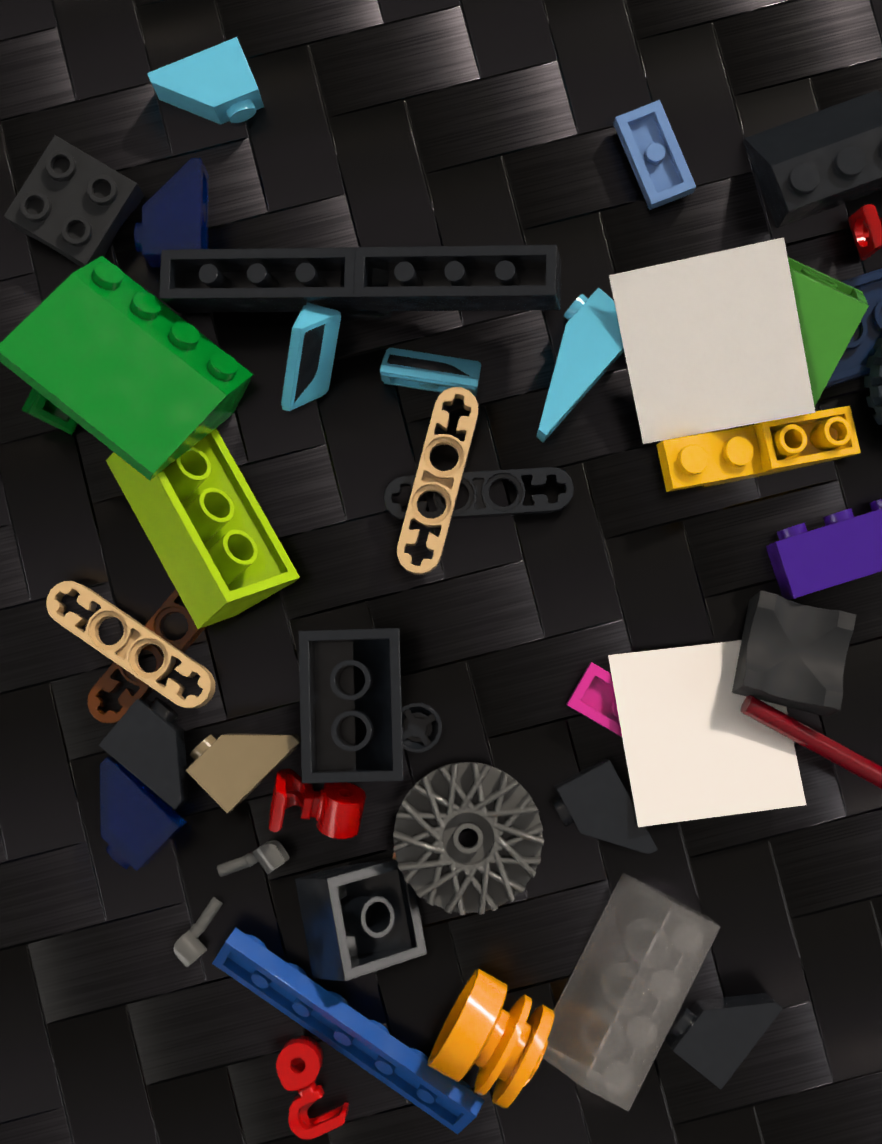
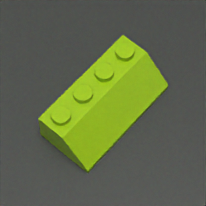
[106,428,300,629]

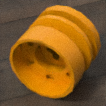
[427,969,555,1109]

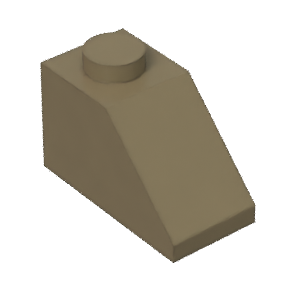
[186,734,301,813]

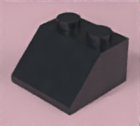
[295,858,427,981]

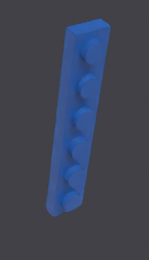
[212,927,485,1134]

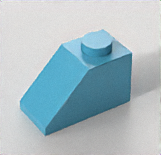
[147,37,264,125]

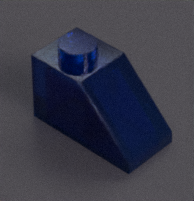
[134,158,209,267]
[100,756,187,871]

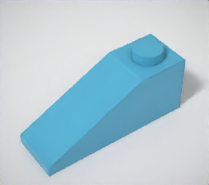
[536,287,624,443]

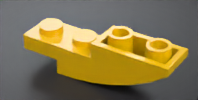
[656,406,861,492]

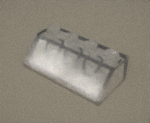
[543,872,720,1112]

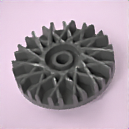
[393,762,544,915]

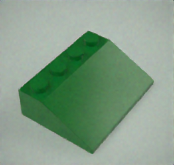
[0,256,254,480]

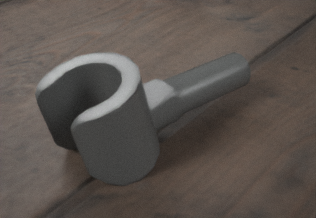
[217,839,290,877]
[173,897,223,967]

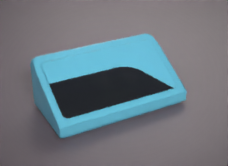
[281,302,341,411]
[380,348,481,396]

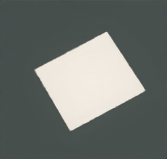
[609,237,816,444]
[608,640,806,827]

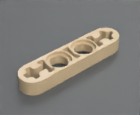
[397,387,479,575]
[46,581,215,708]

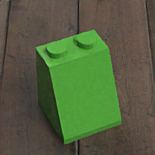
[788,257,869,415]

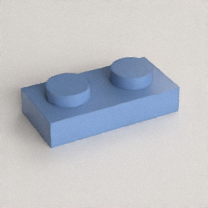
[613,100,696,210]

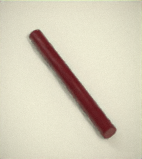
[740,695,882,789]

